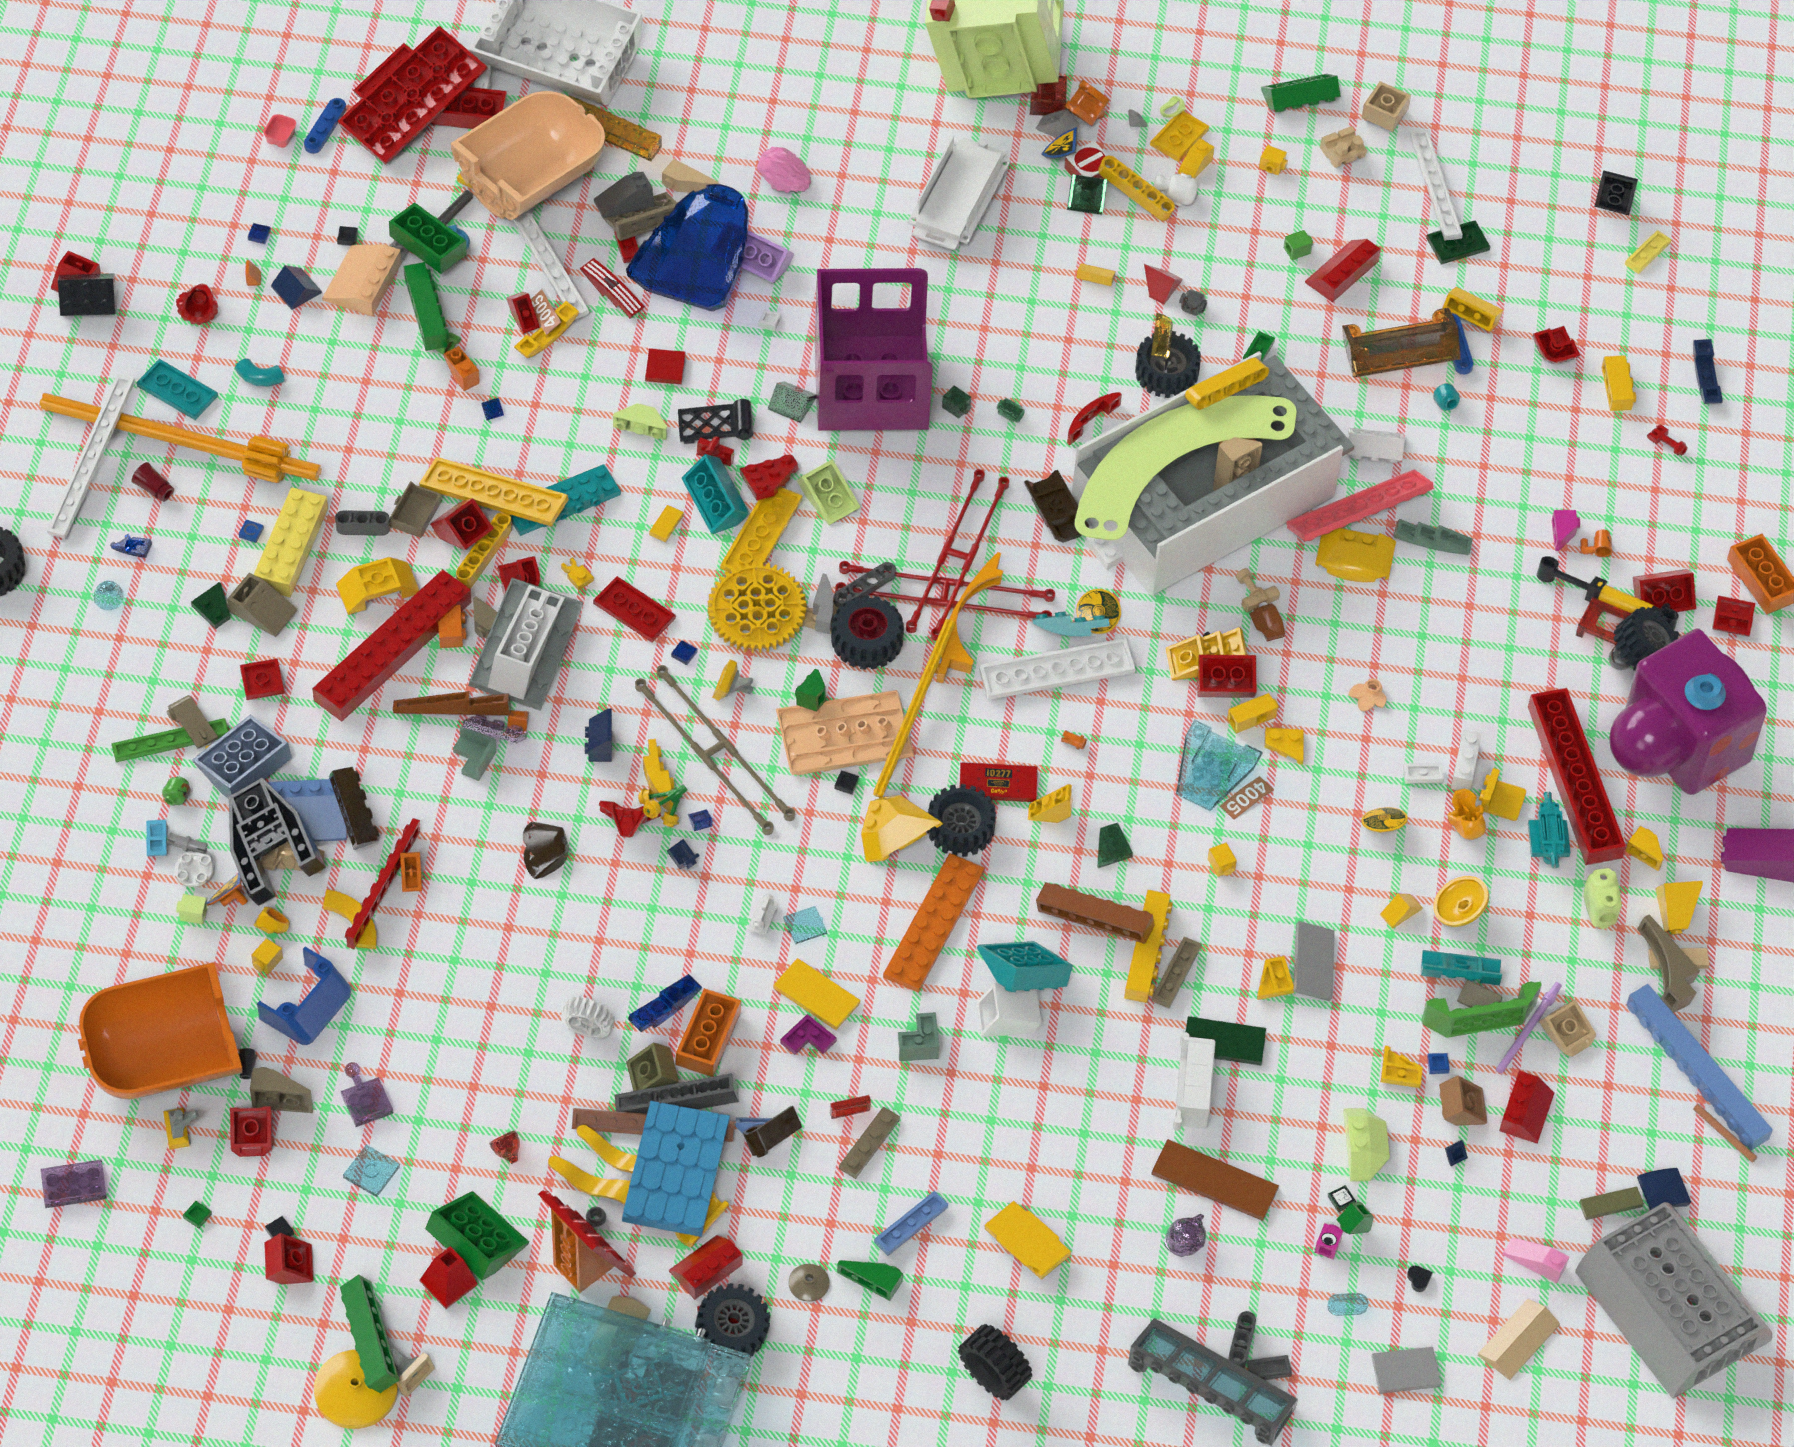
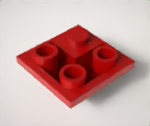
[419,1246,478,1309]

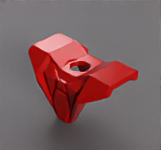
[599,801,661,838]

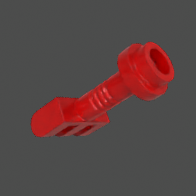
[1647,424,1688,456]

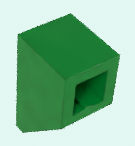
[795,669,826,712]
[1336,1202,1374,1235]

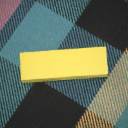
[1625,230,1672,274]

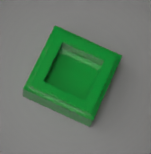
[183,1200,212,1229]

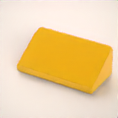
[1076,263,1116,286]

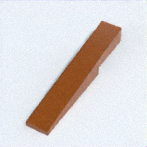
[393,691,511,715]

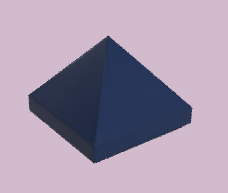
[1445,1140,1468,1166]

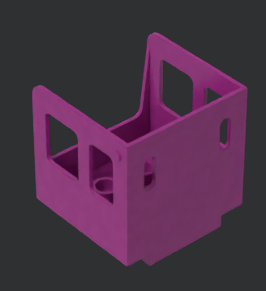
[815,268,933,431]

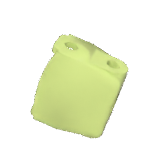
[1583,868,1622,929]

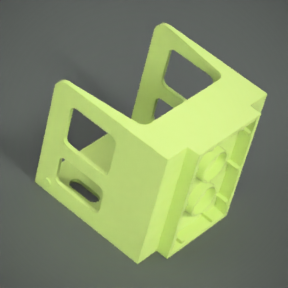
[925,0,1064,98]

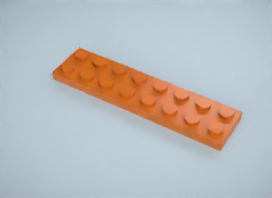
[883,853,985,993]

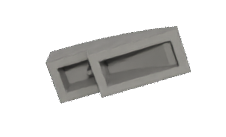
[813,573,833,634]

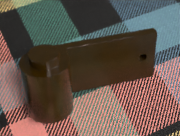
[743,1106,802,1158]

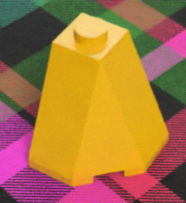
[1655,881,1703,935]

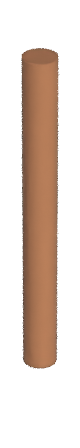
[1693,1104,1757,1163]

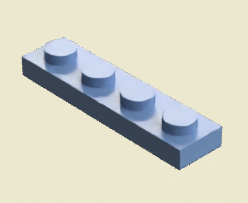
[874,1191,948,1256]

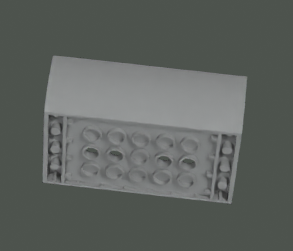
[1575,1202,1772,1399]

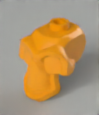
[1447,788,1486,840]

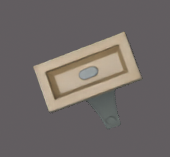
[391,1349,435,1397]

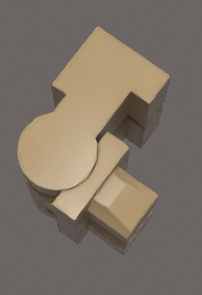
[1320,126,1367,168]

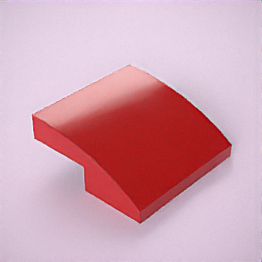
[1712,595,1755,637]

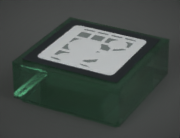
[1328,1185,1356,1212]

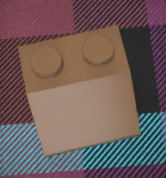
[1439,1076,1487,1126]

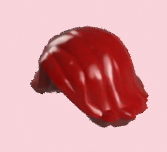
[176,283,218,325]

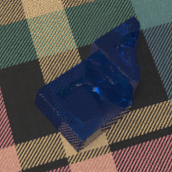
[110,533,152,558]

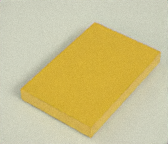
[1150,111,1209,162]

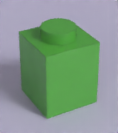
[1283,230,1313,260]

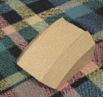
[1539,999,1596,1057]

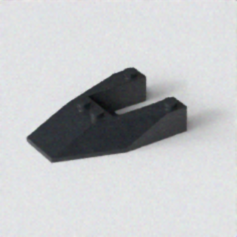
[229,778,326,906]

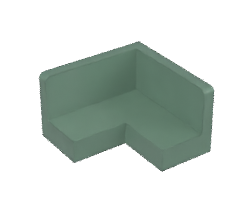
[453,726,496,781]
[898,1012,940,1061]

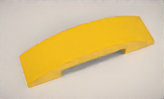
[514,301,579,358]

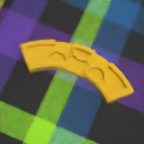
[323,889,377,949]

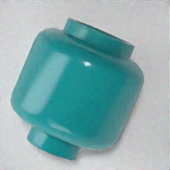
[1433,383,1460,411]

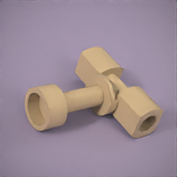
[1236,568,1280,613]

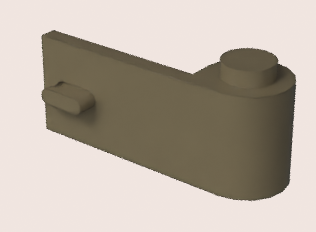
[166,695,218,749]

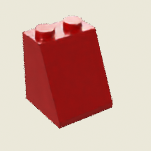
[430,498,494,550]

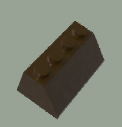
[328,767,379,850]

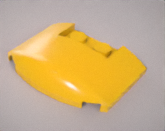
[1315,528,1396,582]

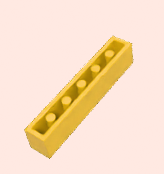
[1124,889,1173,1003]

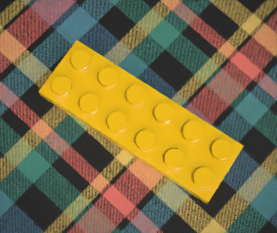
[720,487,802,573]

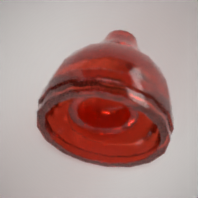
[489,1130,520,1164]

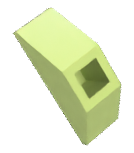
[613,403,667,440]

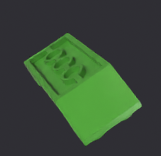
[1421,981,1542,1038]

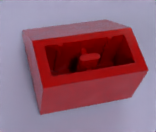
[51,251,101,292]

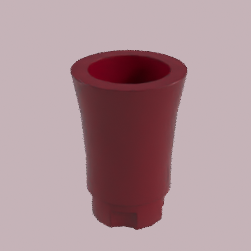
[131,462,174,502]

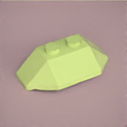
[1343,1108,1390,1181]

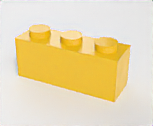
[1443,287,1504,332]
[1601,355,1636,411]

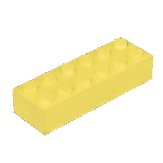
[254,487,328,598]

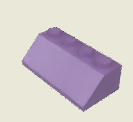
[711,220,794,283]

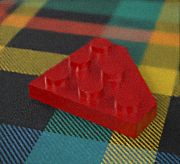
[740,455,799,501]

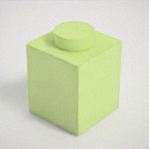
[176,894,208,924]

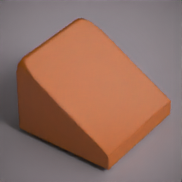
[245,260,261,286]
[507,710,529,733]

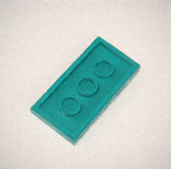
[136,359,218,421]

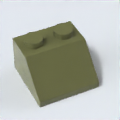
[626,1042,679,1091]

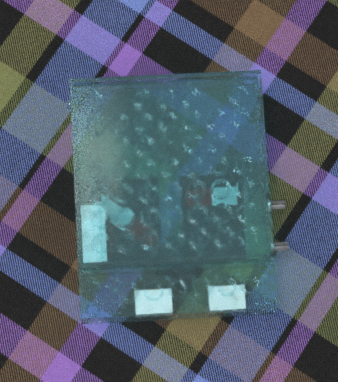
[495,1292,751,1447]

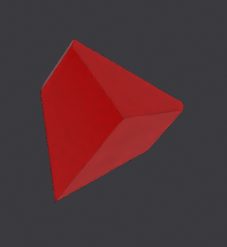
[1144,264,1183,304]

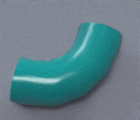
[235,358,285,387]

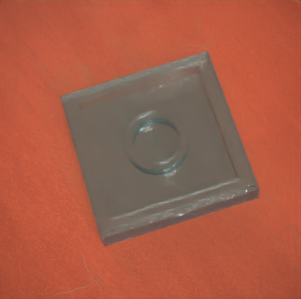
[343,1145,400,1197]

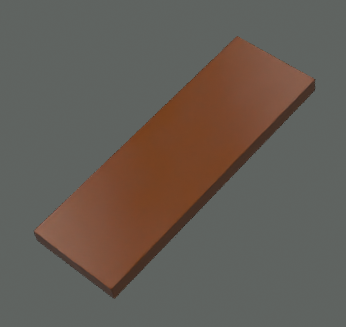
[1151,1139,1279,1221]

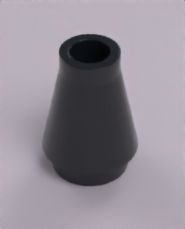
[238,1048,257,1079]

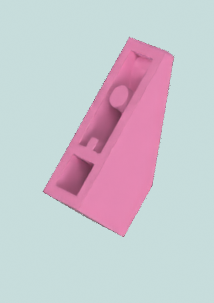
[1502,1238,1569,1283]

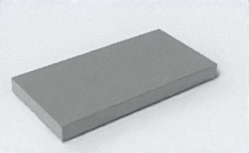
[1293,921,1335,1001]

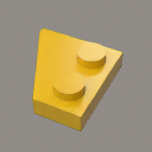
[1257,956,1294,1000]
[1380,1045,1423,1088]

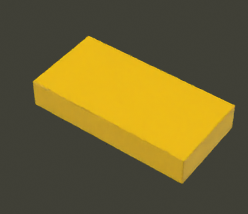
[649,505,684,542]

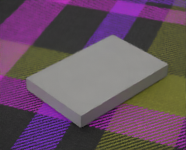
[1372,1347,1441,1394]

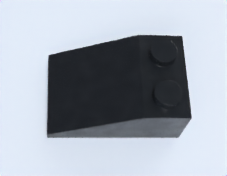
[1594,170,1638,216]

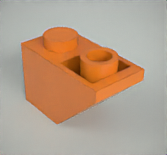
[443,346,479,391]
[438,605,466,648]

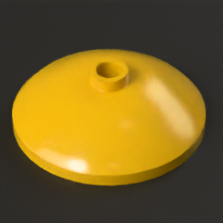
[1433,876,1489,927]

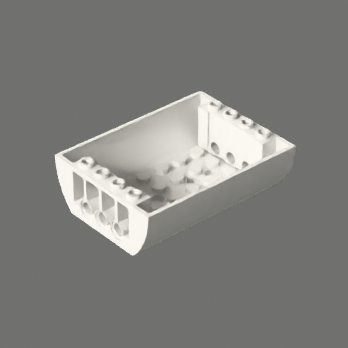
[470,0,642,105]

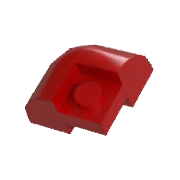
[1532,326,1580,363]
[497,556,540,595]

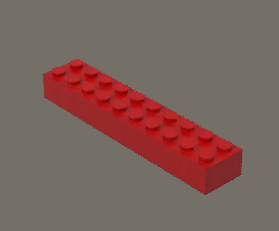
[312,569,472,722]
[1528,688,1626,865]

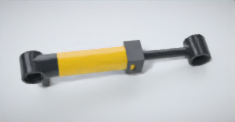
[1536,556,1679,630]

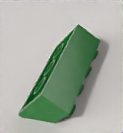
[1261,73,1341,112]

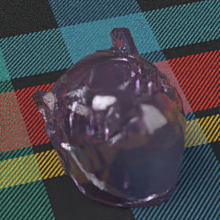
[1164,1214,1206,1257]

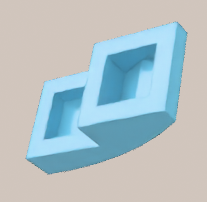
[146,820,167,857]

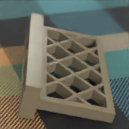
[602,192,685,241]

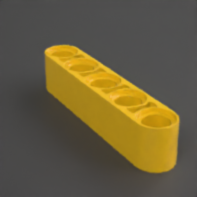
[1098,155,1175,221]
[1185,357,1269,410]
[456,512,512,589]

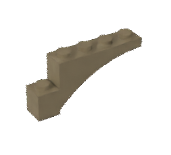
[1637,914,1700,1013]

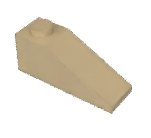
[662,159,719,196]

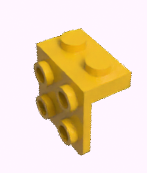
[1479,768,1526,821]

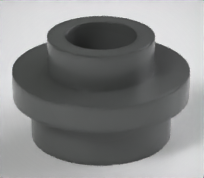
[586,1207,606,1227]

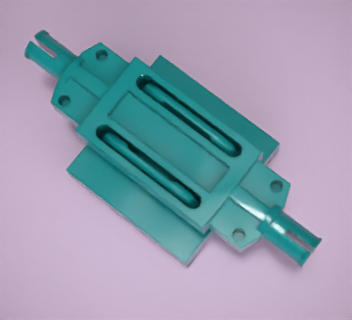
[1528,792,1571,868]

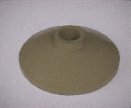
[788,1264,830,1302]

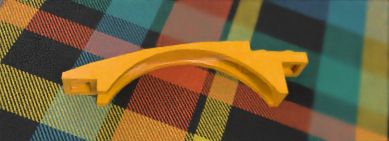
[935,552,1003,683]

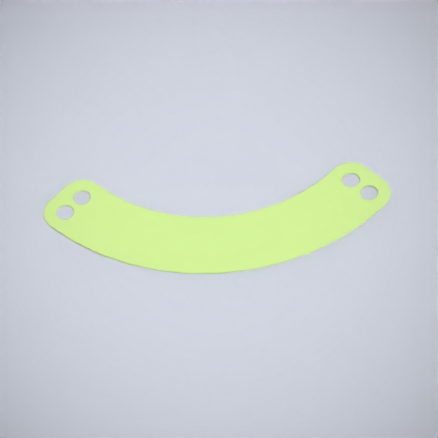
[1075,395,1297,540]

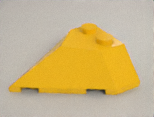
[861,795,943,862]

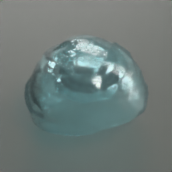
[93,580,124,610]

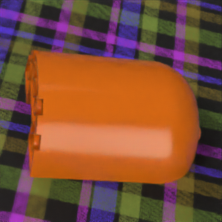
[78,962,242,1099]

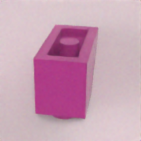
[1551,510,1580,551]

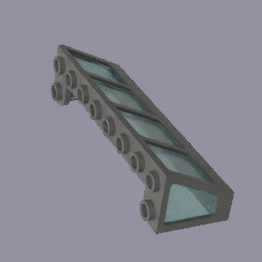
[1128,1318,1298,1446]

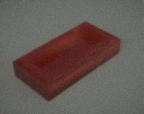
[830,1095,871,1119]

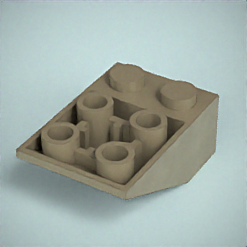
[227,573,298,637]

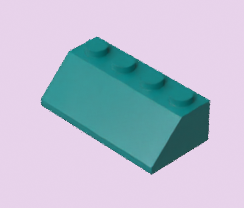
[681,454,750,534]

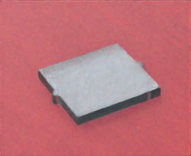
[783,906,827,945]

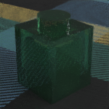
[942,385,971,419]

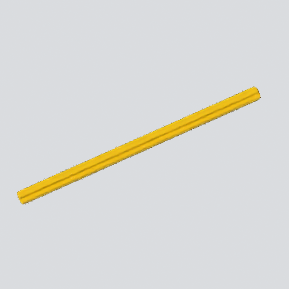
[873,619,955,798]

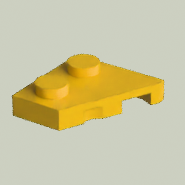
[1265,727,1304,765]

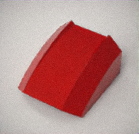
[230,1106,272,1157]

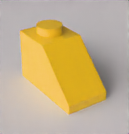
[1178,138,1214,179]
[1625,826,1663,871]

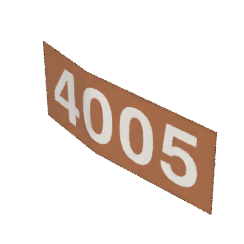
[531,289,561,335]
[1220,776,1274,820]

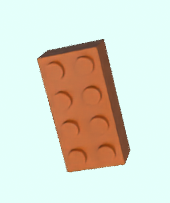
[1727,534,1794,615]
[676,988,741,1077]

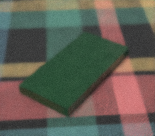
[1185,1016,1266,1066]

